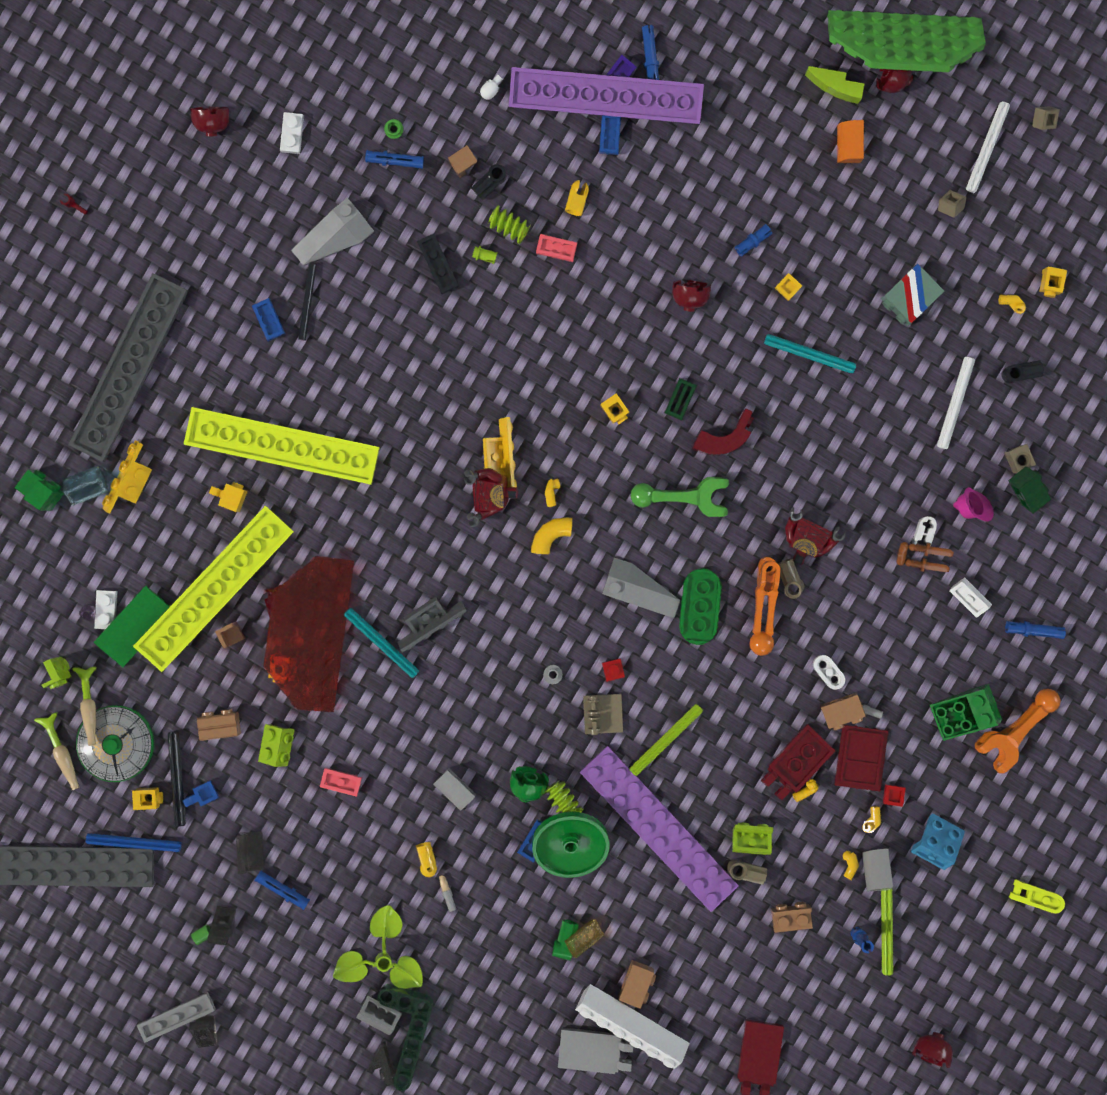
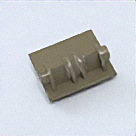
[583,694,623,735]

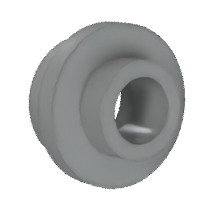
[543,665,563,684]

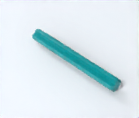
[764,334,856,373]
[344,608,419,678]

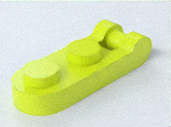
[1009,879,1065,913]

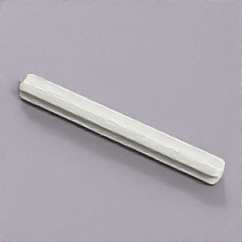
[966,101,1010,193]
[937,357,975,449]

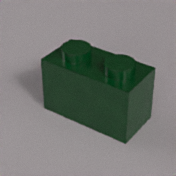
[1008,466,1051,514]

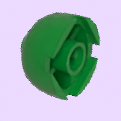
[510,766,549,802]

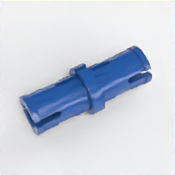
[734,224,772,257]

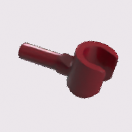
[60,194,88,215]

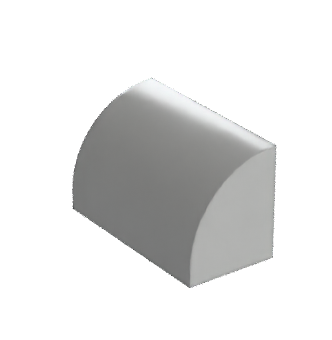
[433,768,476,811]
[862,849,893,892]
[356,996,402,1035]

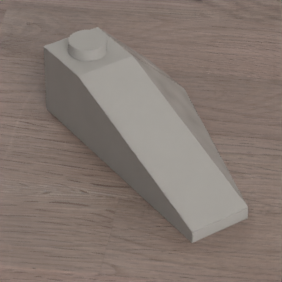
[291,198,374,265]
[602,558,680,618]

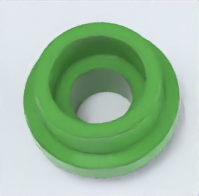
[384,119,404,139]

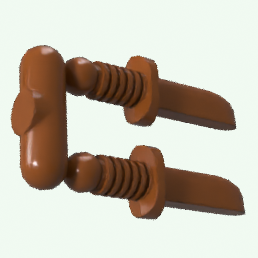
[896,542,954,572]

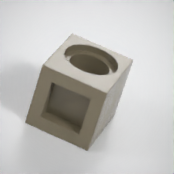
[1004,444,1036,474]

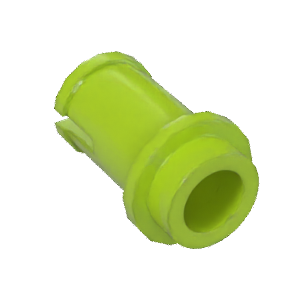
[472,246,498,264]

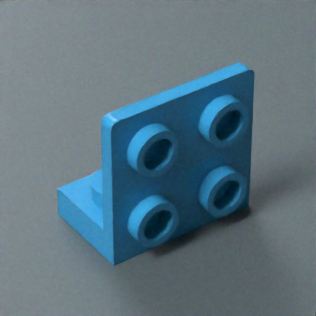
[911,813,965,870]

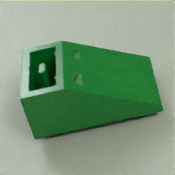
[930,684,1002,741]

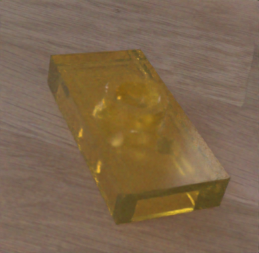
[564,919,604,958]

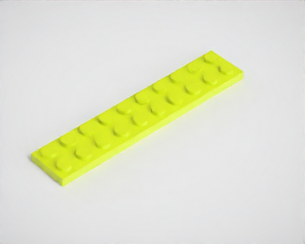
[184,407,380,485]
[133,506,294,672]

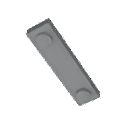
[137,992,216,1043]

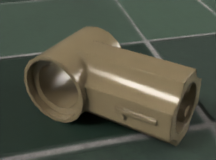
[777,558,805,599]
[727,859,767,885]

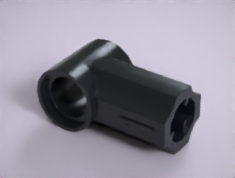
[471,164,507,201]
[1001,360,1044,383]

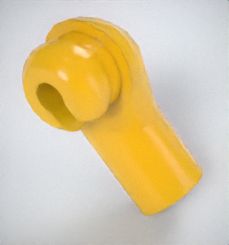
[998,295,1026,314]
[545,479,560,507]
[792,779,819,802]
[862,806,881,833]
[843,851,859,880]

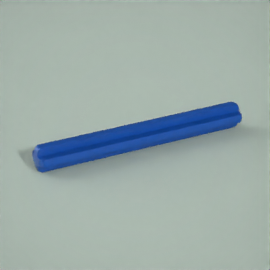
[86,833,182,852]

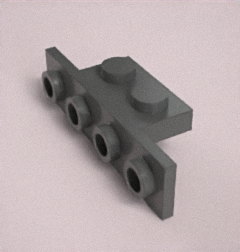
[398,597,467,653]

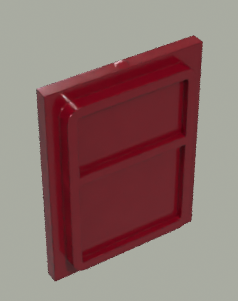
[834,725,888,792]

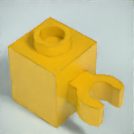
[209,482,248,512]

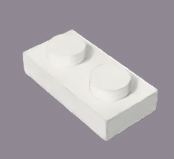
[280,112,304,154]
[949,577,992,618]
[94,590,118,629]

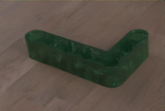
[378,984,433,1091]

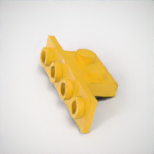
[483,417,517,487]
[102,440,152,514]

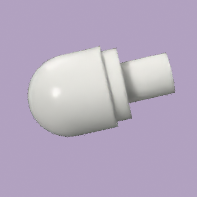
[480,74,503,100]

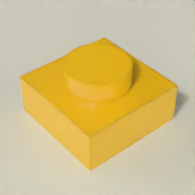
[775,273,802,301]

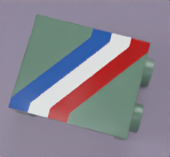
[881,264,944,326]

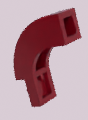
[692,409,754,456]

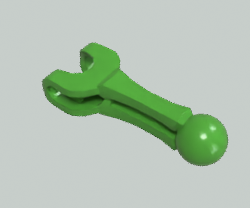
[630,477,729,517]

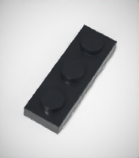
[417,233,459,294]

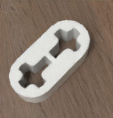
[912,516,937,546]

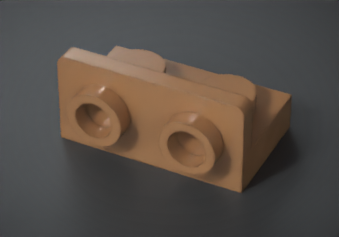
[771,902,813,933]

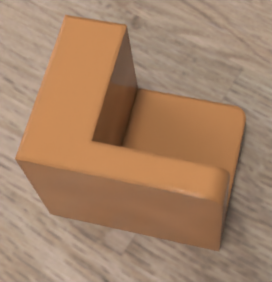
[448,145,477,178]
[215,622,245,648]

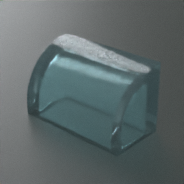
[63,465,108,506]

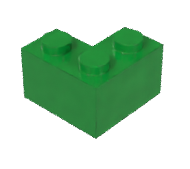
[15,469,64,511]

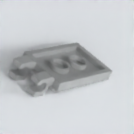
[558,1028,633,1074]

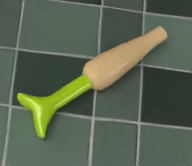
[72,666,97,746]
[34,712,79,790]

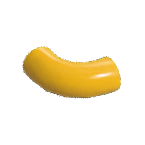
[531,517,572,554]

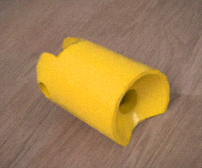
[565,180,589,216]
[415,842,437,877]

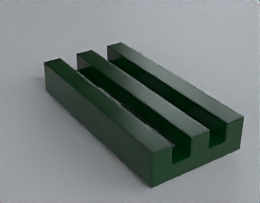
[664,378,697,421]

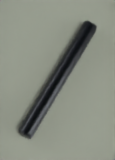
[168,731,186,827]

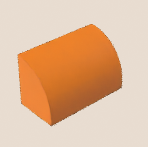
[837,120,864,163]

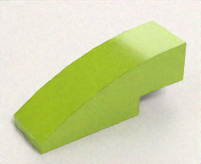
[805,66,864,104]

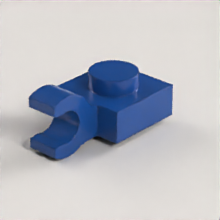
[182,780,219,807]

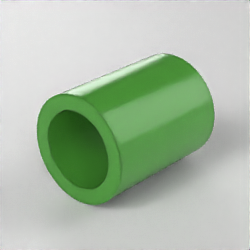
[191,924,213,945]

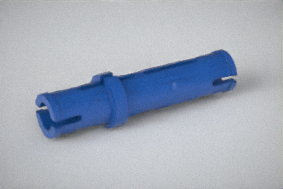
[641,25,660,80]
[365,150,424,169]
[1005,621,1066,639]
[255,870,310,910]
[851,927,874,953]

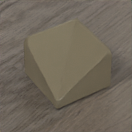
[1032,106,1060,130]
[938,190,966,218]

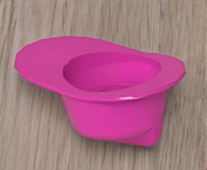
[953,487,994,522]

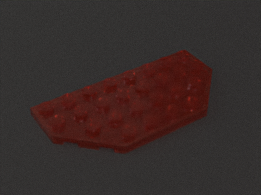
[263,556,354,712]

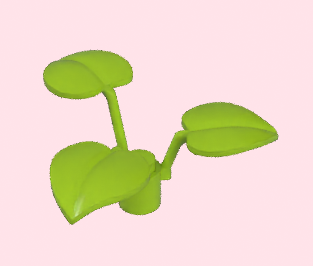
[333,905,423,989]

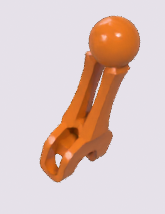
[749,557,780,656]
[975,689,1061,773]

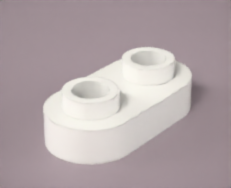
[813,655,845,690]

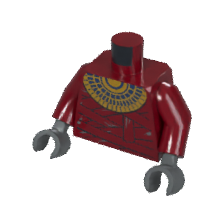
[464,468,518,527]
[785,507,846,565]

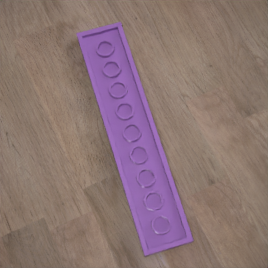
[509,67,704,124]
[580,745,739,912]

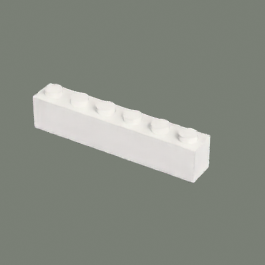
[575,984,690,1069]

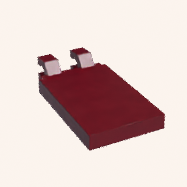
[760,724,835,800]
[737,1019,784,1095]

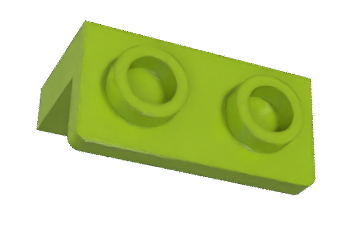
[42,656,72,689]
[258,724,294,767]
[732,822,773,855]

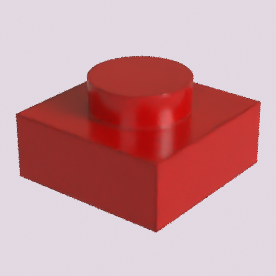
[602,658,625,682]
[883,784,906,807]

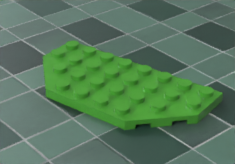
[827,10,986,72]

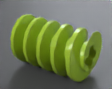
[488,205,531,244]
[544,780,583,813]

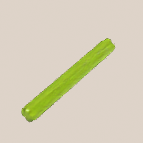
[630,704,703,776]
[881,889,893,975]

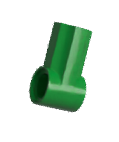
[552,919,579,961]

